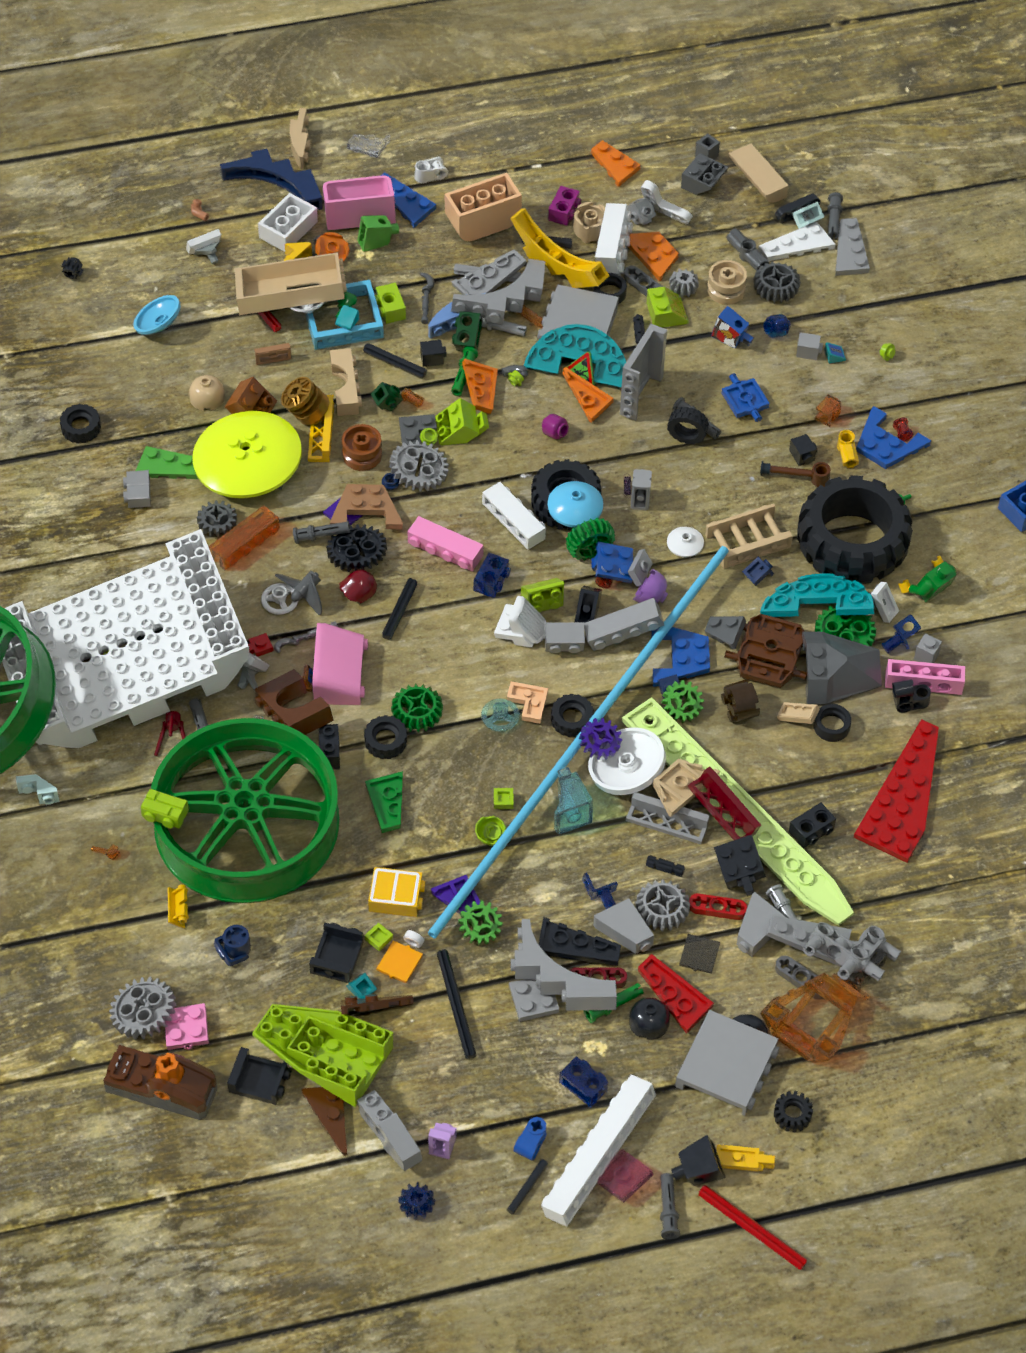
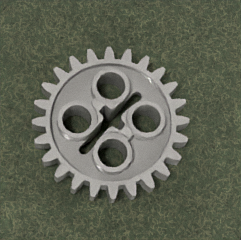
[389,440,449,491]
[109,977,177,1039]

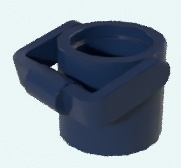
[214,925,251,966]

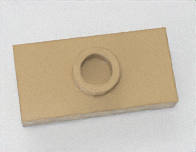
[777,702,820,724]

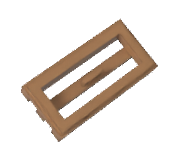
[254,343,291,365]

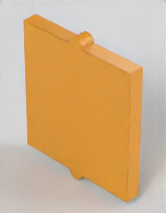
[376,940,423,983]

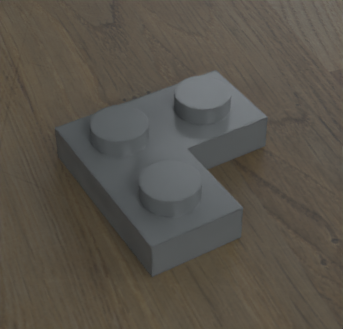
[399,414,437,445]

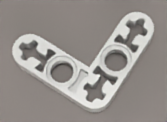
[641,180,692,224]

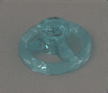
[481,698,520,731]

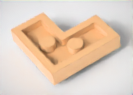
[507,681,548,724]

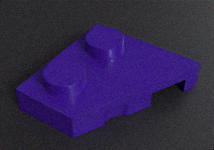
[431,875,480,914]

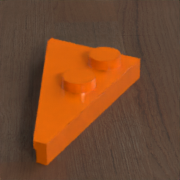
[562,367,614,423]

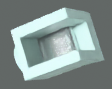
[792,202,824,229]

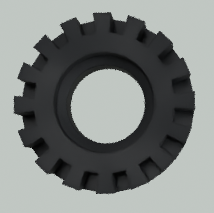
[774,1091,813,1133]

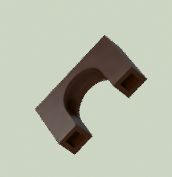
[254,669,334,735]

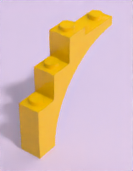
[510,208,609,288]

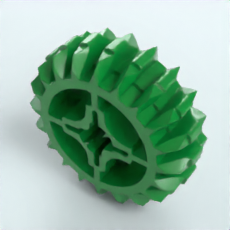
[566,518,616,561]
[391,683,443,733]

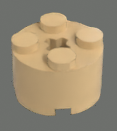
[573,202,605,243]

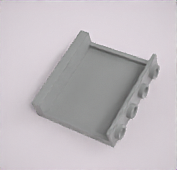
[537,285,619,340]
[620,324,667,421]
[675,1010,780,1116]

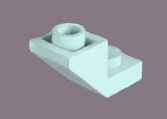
[16,774,59,805]

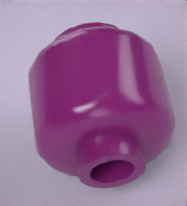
[542,414,569,440]

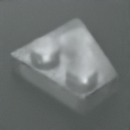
[347,134,391,158]

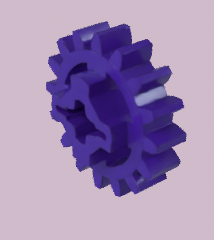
[579,718,622,760]

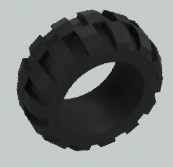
[797,475,913,584]

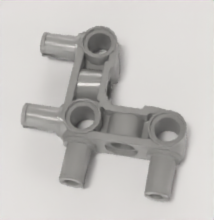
[803,922,901,981]

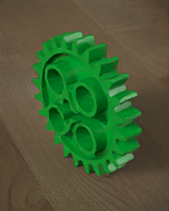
[814,606,877,647]

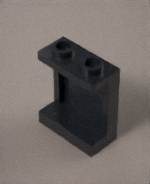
[309,922,364,983]
[227,1047,292,1105]

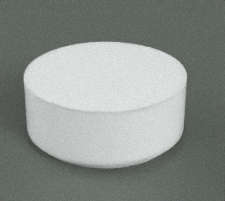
[403,930,425,948]

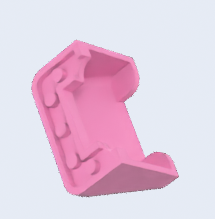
[313,623,368,705]

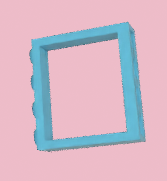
[305,280,384,350]

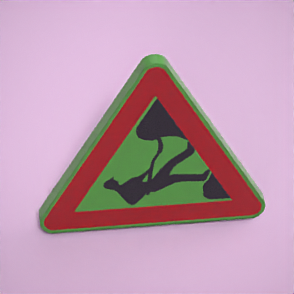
[567,351,595,386]

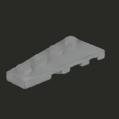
[835,218,870,276]

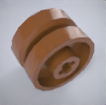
[342,424,382,471]

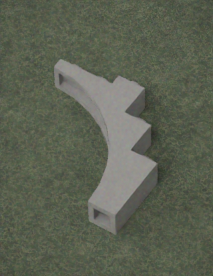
[451,259,545,324]
[511,919,617,1011]

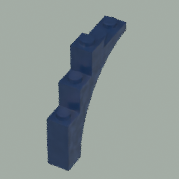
[220,149,323,211]

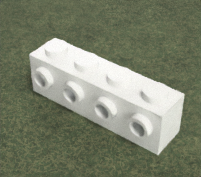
[482,482,546,550]

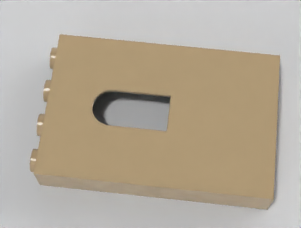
[235,252,347,315]

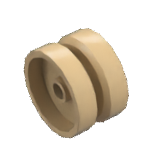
[707,260,747,305]

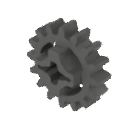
[197,500,237,537]

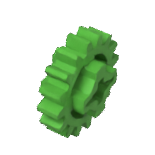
[661,680,704,723]
[458,900,503,945]

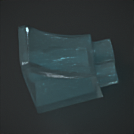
[554,767,593,834]

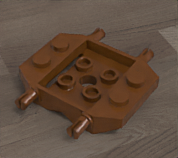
[724,614,807,688]

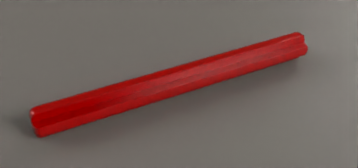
[698,1185,807,1270]

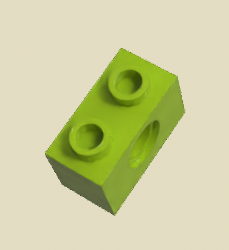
[375,283,406,324]

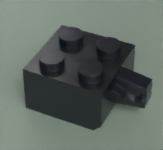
[714,834,766,896]

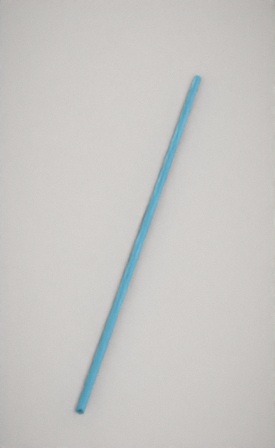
[428,546,729,939]

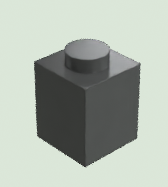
[695,133,720,160]

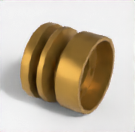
[281,377,330,425]

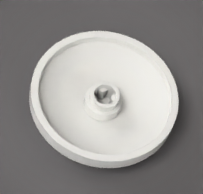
[588,728,666,795]

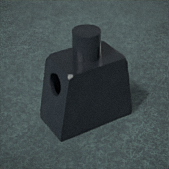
[671,1135,726,1186]

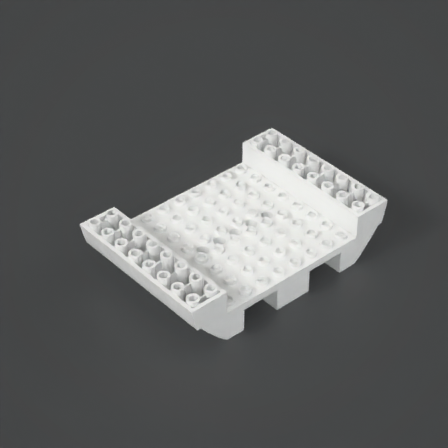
[2,529,249,748]

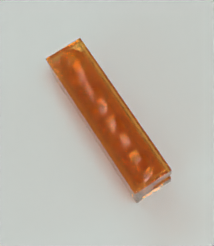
[209,505,280,570]

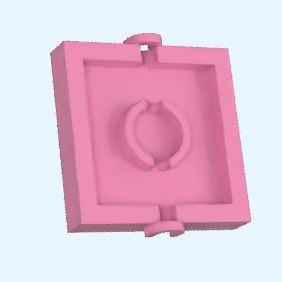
[165,1003,209,1050]

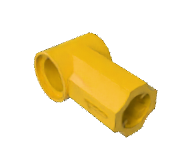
[837,430,859,468]

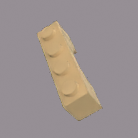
[330,348,362,416]

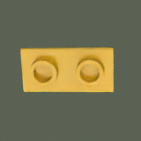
[168,884,189,929]

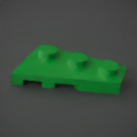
[365,771,403,833]

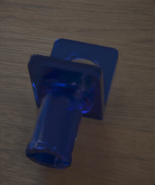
[881,615,921,654]
[582,872,618,910]

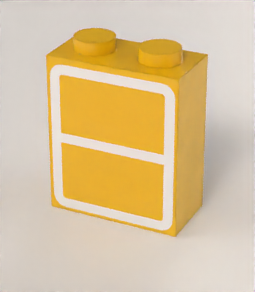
[368,867,426,917]

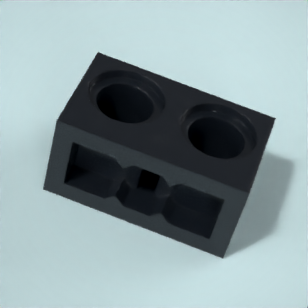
[319,724,340,770]
[789,802,836,848]

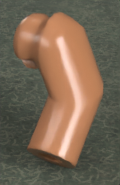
[191,199,209,221]

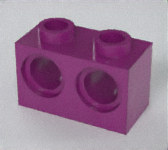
[548,186,581,226]

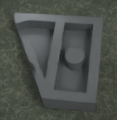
[704,616,746,649]

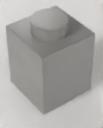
[796,333,823,360]
[914,634,942,663]

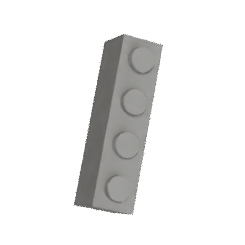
[584,598,664,651]

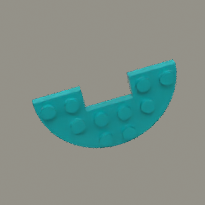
[524,324,626,388]
[760,573,874,617]

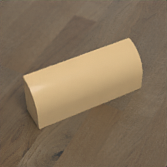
[729,143,789,203]

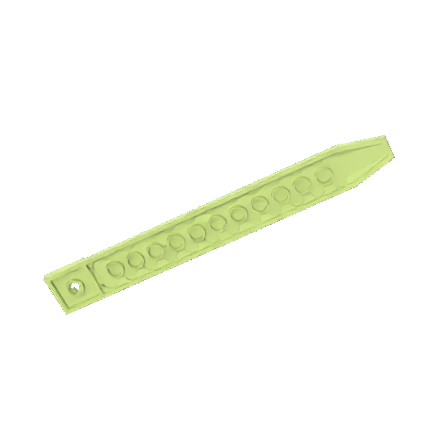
[622,697,854,926]

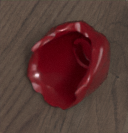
[339,570,377,604]

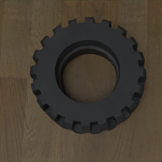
[531,459,601,530]

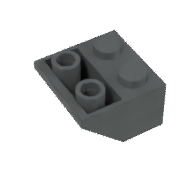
[681,153,728,195]

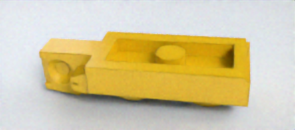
[716,1144,775,1171]

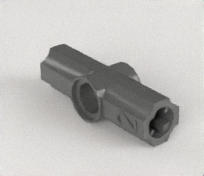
[726,228,769,270]

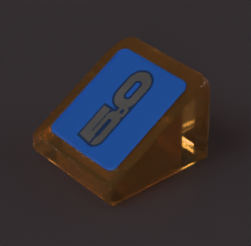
[303,665,313,692]

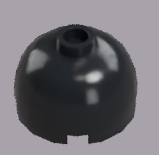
[629,997,670,1040]

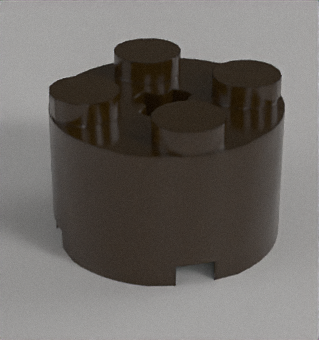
[721,679,760,722]

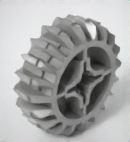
[635,879,690,932]

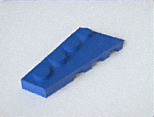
[381,172,436,228]

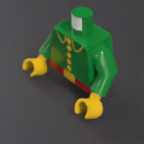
[898,556,957,603]

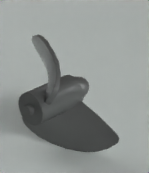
[275,570,322,615]

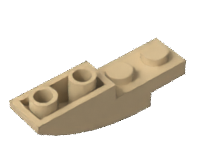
[290,108,311,169]

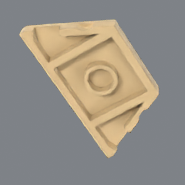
[652,759,720,817]

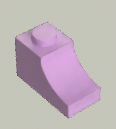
[428,1123,456,1159]

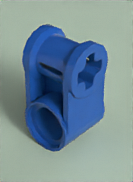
[513,1117,547,1161]

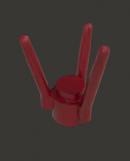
[154,711,186,756]

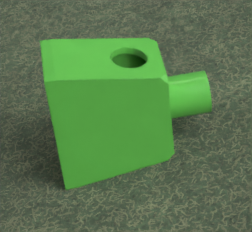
[357,215,399,252]

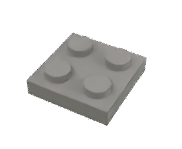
[509,979,559,1022]

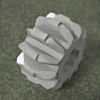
[669,268,699,297]

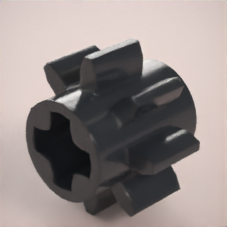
[61,257,84,279]

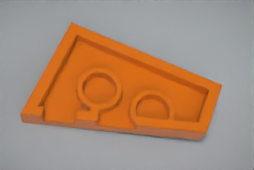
[591,140,641,187]
[462,358,498,414]

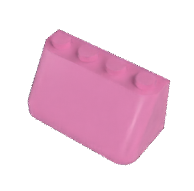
[323,176,396,230]

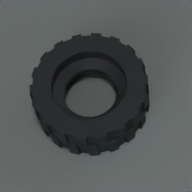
[60,404,101,444]
[667,407,709,444]
[551,694,594,737]
[364,715,407,759]

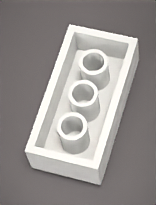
[595,203,633,276]

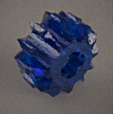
[398,1182,435,1220]

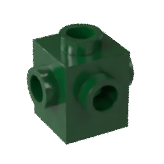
[371,382,403,412]

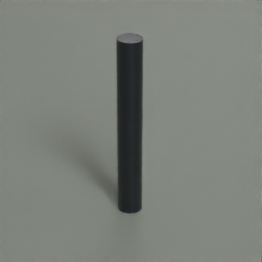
[507,1159,548,1215]

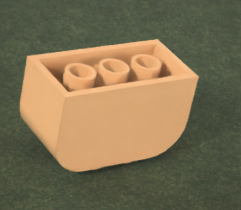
[445,173,522,241]

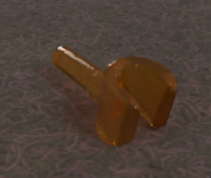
[91,844,120,860]

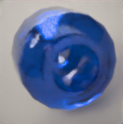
[763,314,791,338]

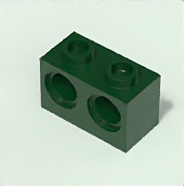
[452,311,483,351]

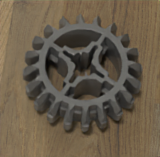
[753,261,801,303]

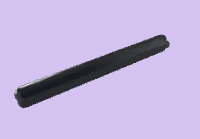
[437,949,476,1059]

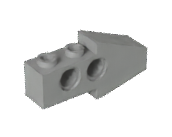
[357,1090,423,1171]

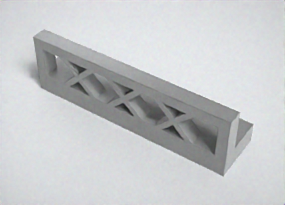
[626,792,710,844]

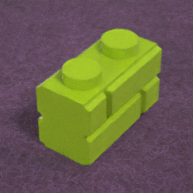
[140,789,189,829]

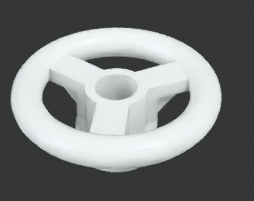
[261,583,298,615]

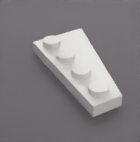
[758,222,835,261]

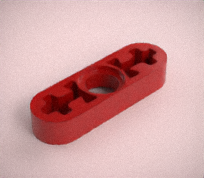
[689,893,747,920]

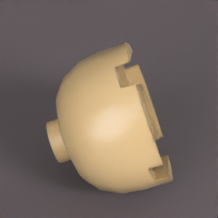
[189,375,225,411]

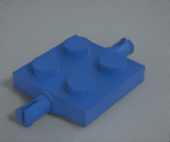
[721,373,770,422]

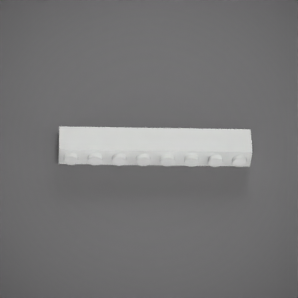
[541,1075,656,1227]

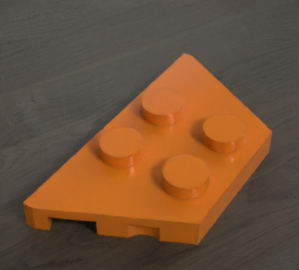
[627,232,679,281]

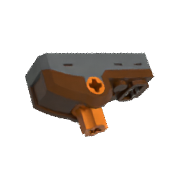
[103,1045,217,1120]

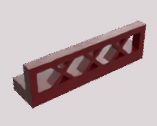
[688,767,761,840]

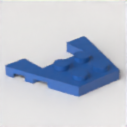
[856,406,931,469]
[651,627,710,687]

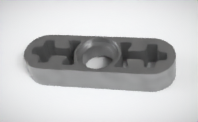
[775,956,828,1000]

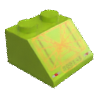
[646,287,688,328]

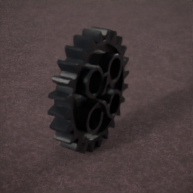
[326,524,387,572]

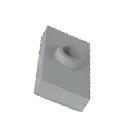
[628,549,653,586]

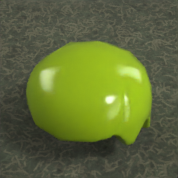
[475,815,507,846]

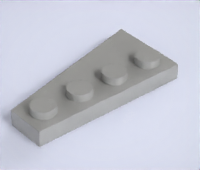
[451,249,527,295]
[766,915,852,966]

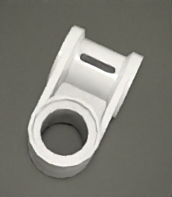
[415,157,448,183]

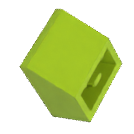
[435,398,480,446]
[521,578,564,613]

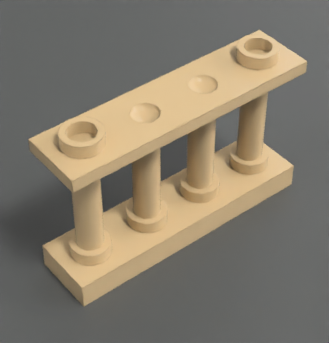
[705,503,793,569]

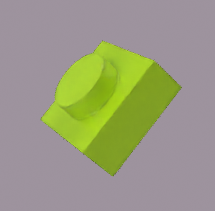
[476,411,489,437]
[494,788,514,809]
[364,923,393,951]

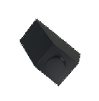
[574,585,602,623]

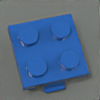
[592,542,633,583]

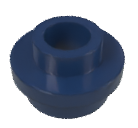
[382,473,400,490]

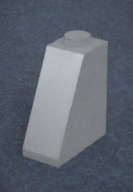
[736,892,785,957]
[593,898,654,954]

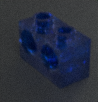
[473,553,511,598]
[559,1056,608,1107]

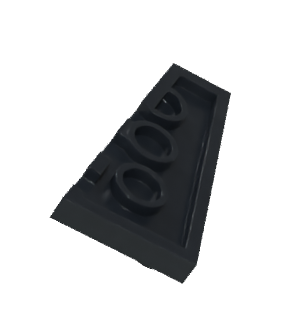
[538,917,621,966]

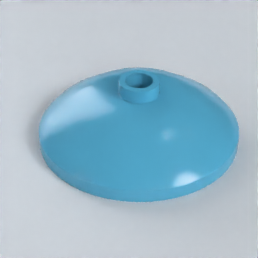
[133,295,181,335]
[548,481,603,528]

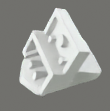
[494,596,546,647]

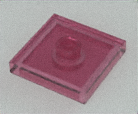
[597,1149,653,1203]

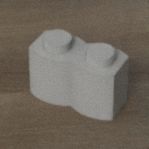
[123,470,151,508]

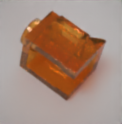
[815,394,841,427]

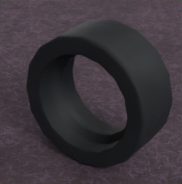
[593,273,627,304]
[814,704,851,742]

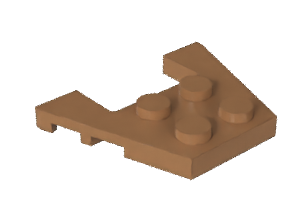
[330,484,403,530]

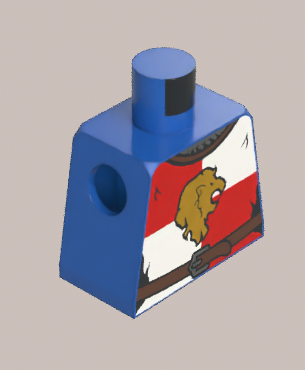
[711,306,754,348]

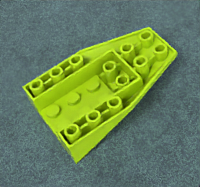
[253,1004,393,1107]

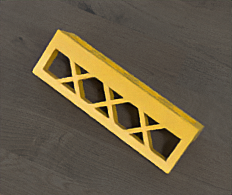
[308,395,334,462]

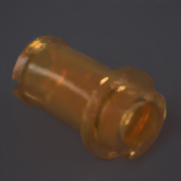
[401,388,424,408]

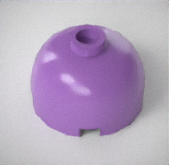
[633,569,668,603]

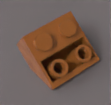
[225,377,277,414]

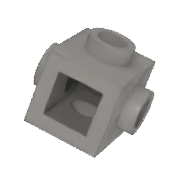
[627,197,656,225]

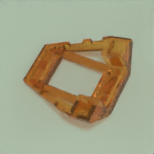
[761,973,858,1061]

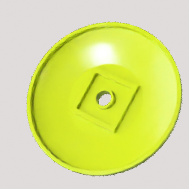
[192,411,302,498]

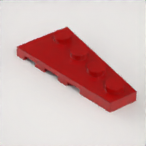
[638,954,714,1034]

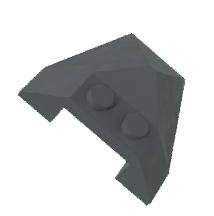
[802,632,882,705]

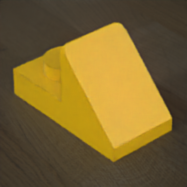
[283,242,312,261]

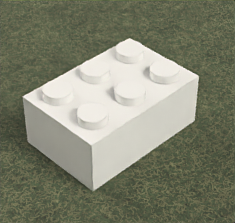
[258,193,318,252]

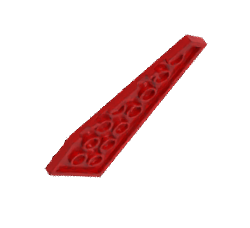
[853,719,939,863]

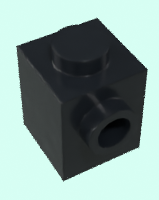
[420,339,447,367]
[789,434,817,466]

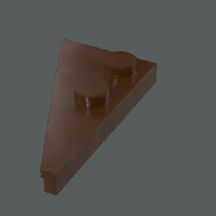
[341,994,413,1015]
[302,1087,347,1156]

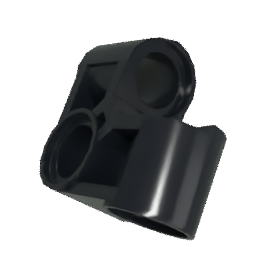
[892,679,931,713]

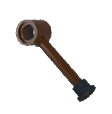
[760,461,831,487]

